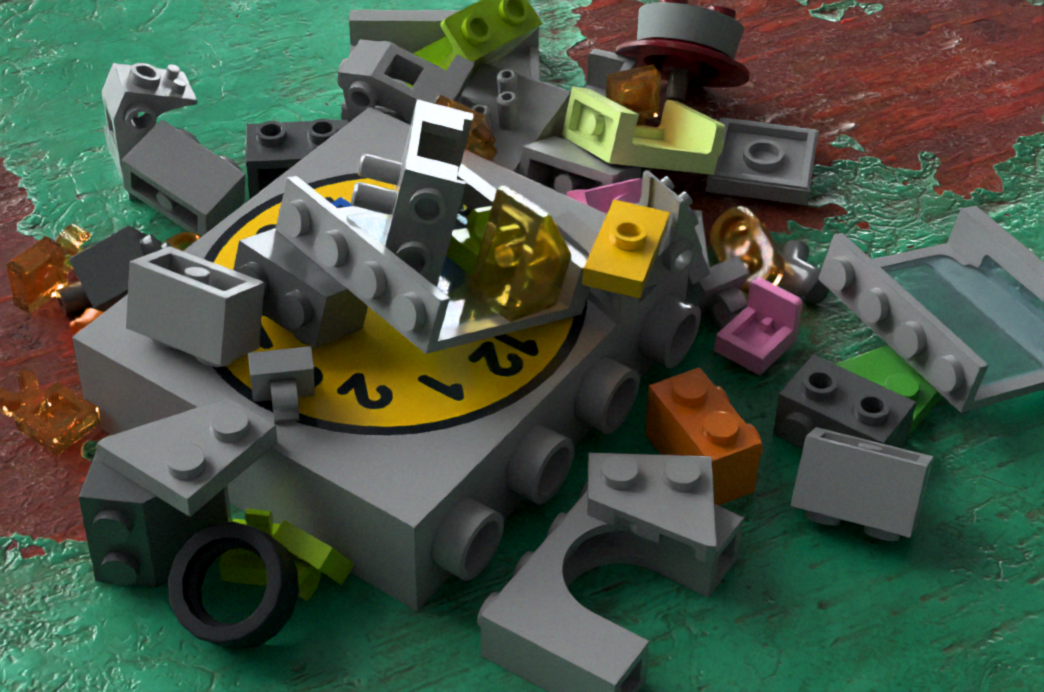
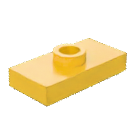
[582,199,670,298]

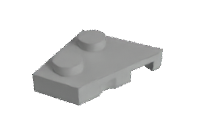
[97,397,277,517]
[587,453,717,563]

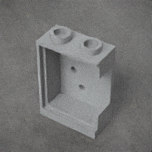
[455,63,571,173]
[351,100,473,287]

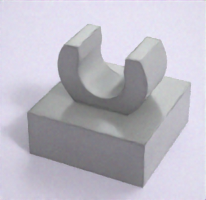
[686,256,750,330]
[248,346,315,424]

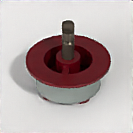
[615,0,750,123]

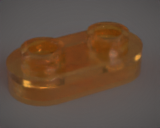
[710,206,785,296]

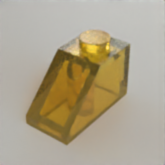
[467,186,572,322]

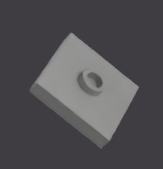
[706,117,819,205]

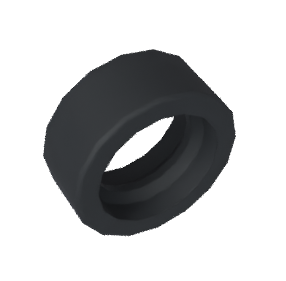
[168,521,299,650]

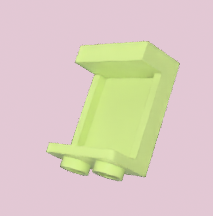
[561,87,725,175]

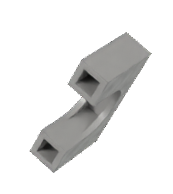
[477,482,744,692]

